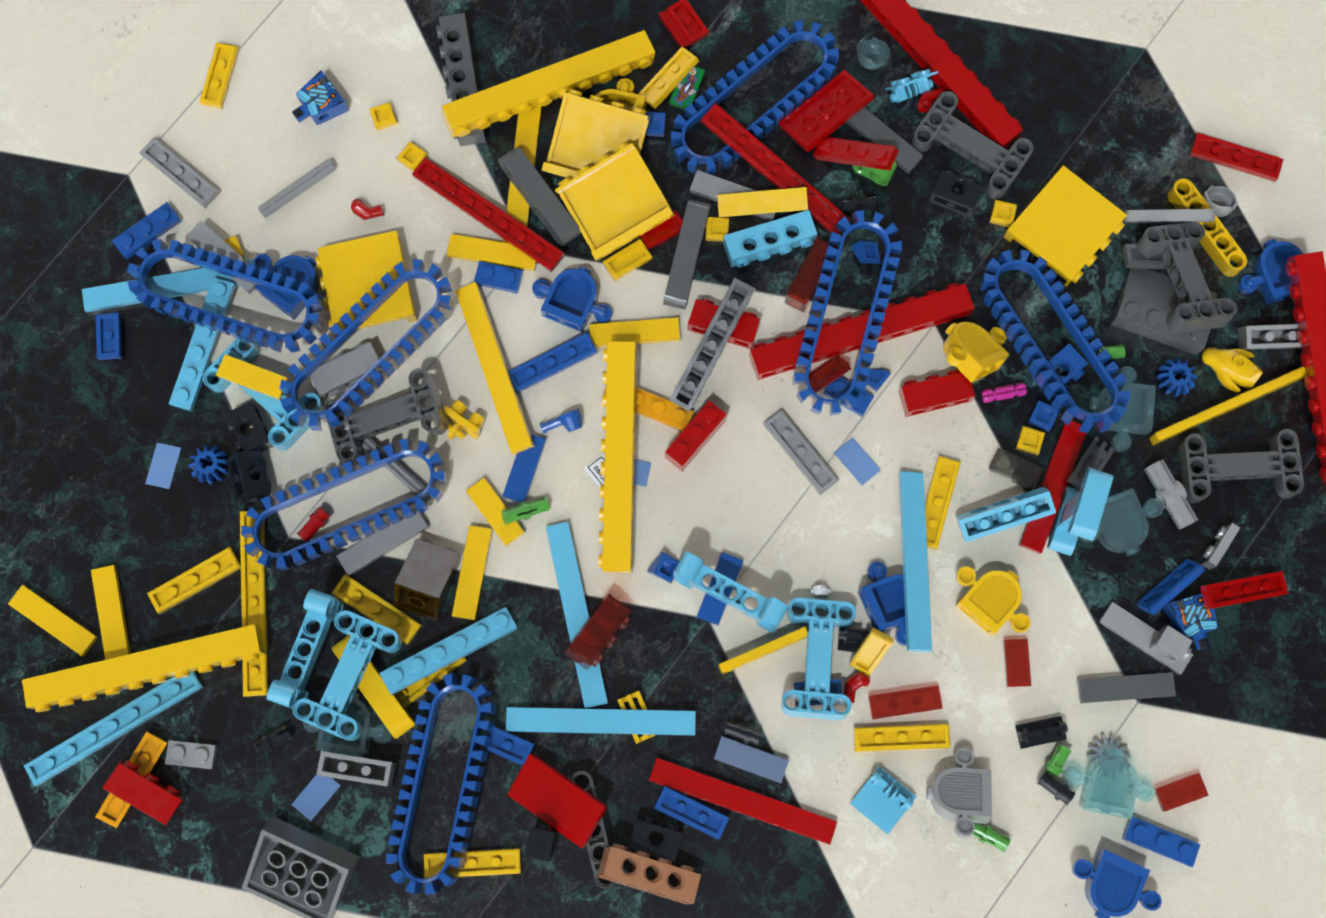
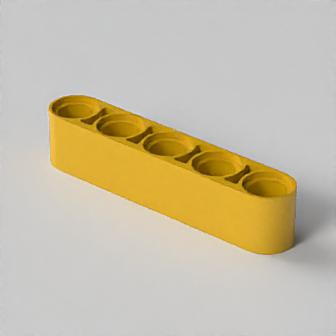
[1168,179,1247,277]
[331,636,416,739]

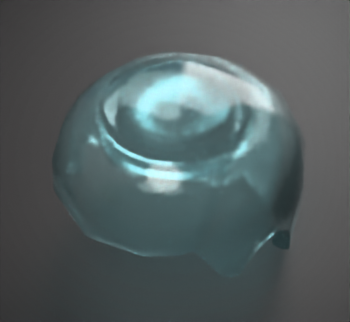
[857,37,890,70]

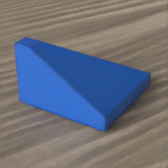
[851,241,881,264]
[647,552,679,583]

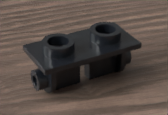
[837,628,886,652]
[1015,716,1068,749]

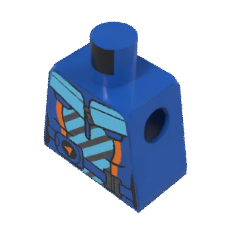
[292,70,349,125]
[1163,593,1218,650]

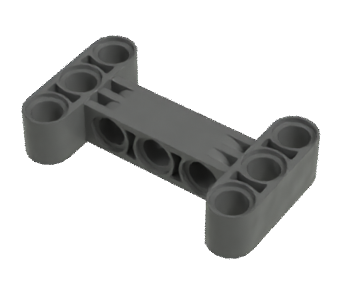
[912,91,1033,199]
[1136,222,1238,333]
[324,368,448,465]
[1178,429,1304,503]

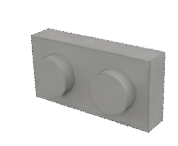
[1202,523,1240,570]
[165,740,218,769]

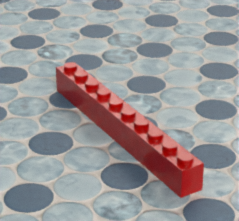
[860,0,1023,149]
[1286,251,1326,485]
[749,283,975,381]

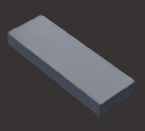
[714,736,789,783]

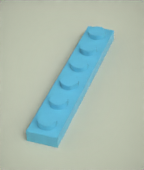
[169,277,236,412]
[380,607,517,695]

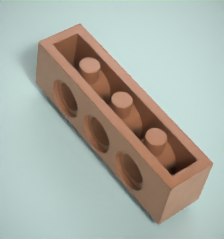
[597,844,701,905]

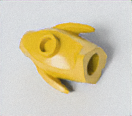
[1202,347,1263,392]

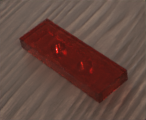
[868,685,943,720]

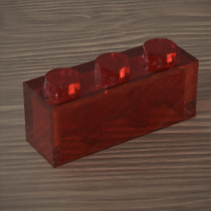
[785,238,837,313]
[564,594,631,670]

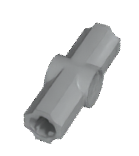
[1144,460,1198,530]

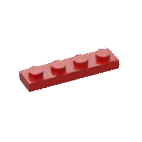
[1189,133,1284,182]
[813,137,899,171]
[1200,571,1289,610]

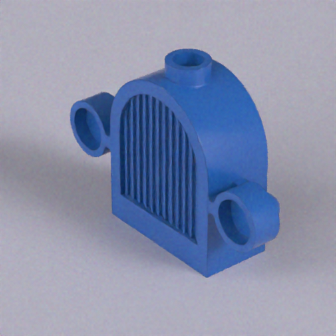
[1238,239,1303,305]
[253,254,325,320]
[532,267,612,333]
[857,562,906,646]
[1072,849,1162,918]

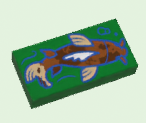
[670,67,705,110]

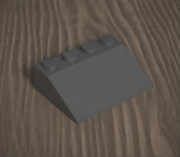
[1110,268,1218,355]
[241,817,360,918]

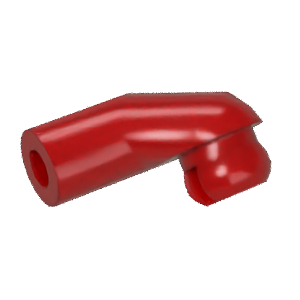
[917,87,944,113]
[351,199,384,220]
[844,672,870,703]

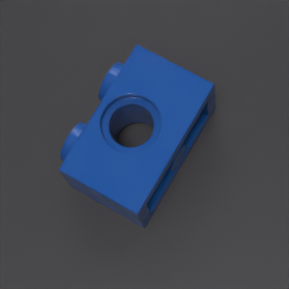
[1032,343,1088,395]

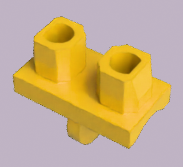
[443,400,484,440]

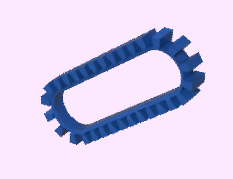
[671,20,839,175]
[792,210,902,416]
[127,239,325,353]
[980,249,1131,433]
[279,259,453,431]
[241,439,447,570]
[386,674,497,895]

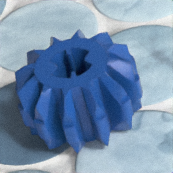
[1156,357,1197,397]
[189,445,228,484]

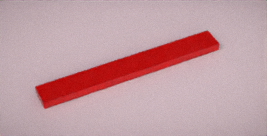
[700,103,851,234]
[412,158,565,273]
[649,758,837,845]

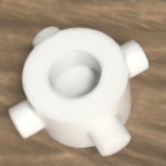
[810,585,831,596]

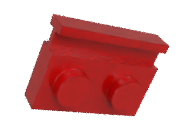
[659,0,709,48]

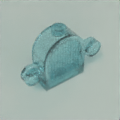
[1090,366,1156,452]
[1080,488,1164,557]
[303,693,392,758]
[1063,749,1155,819]

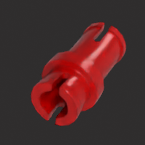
[297,507,331,542]

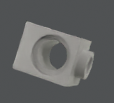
[1150,625,1193,663]

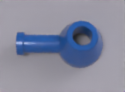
[539,409,582,434]

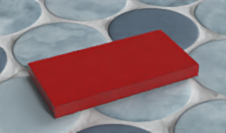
[778,70,874,152]
[507,754,608,848]

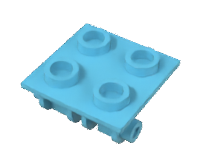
[885,69,938,103]
[850,766,917,835]

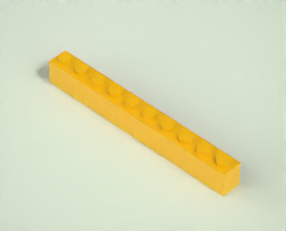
[441,30,655,138]
[598,342,637,573]
[22,624,266,712]

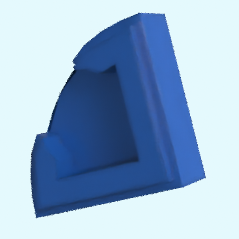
[859,369,891,392]

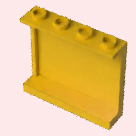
[542,89,651,179]
[555,142,675,261]
[1004,165,1127,287]
[315,230,417,331]

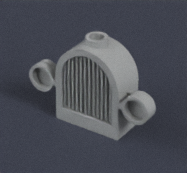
[926,747,992,839]

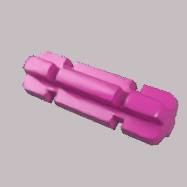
[981,382,1027,403]

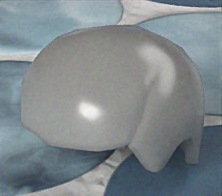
[1203,185,1238,217]

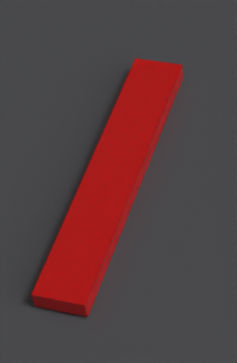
[1019,421,1086,554]

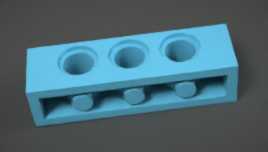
[723,210,817,267]
[956,486,1056,542]

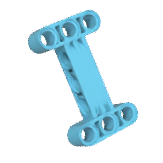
[202,338,325,451]
[1047,467,1113,556]
[674,551,788,633]
[267,589,344,710]
[780,598,856,720]
[292,610,402,741]

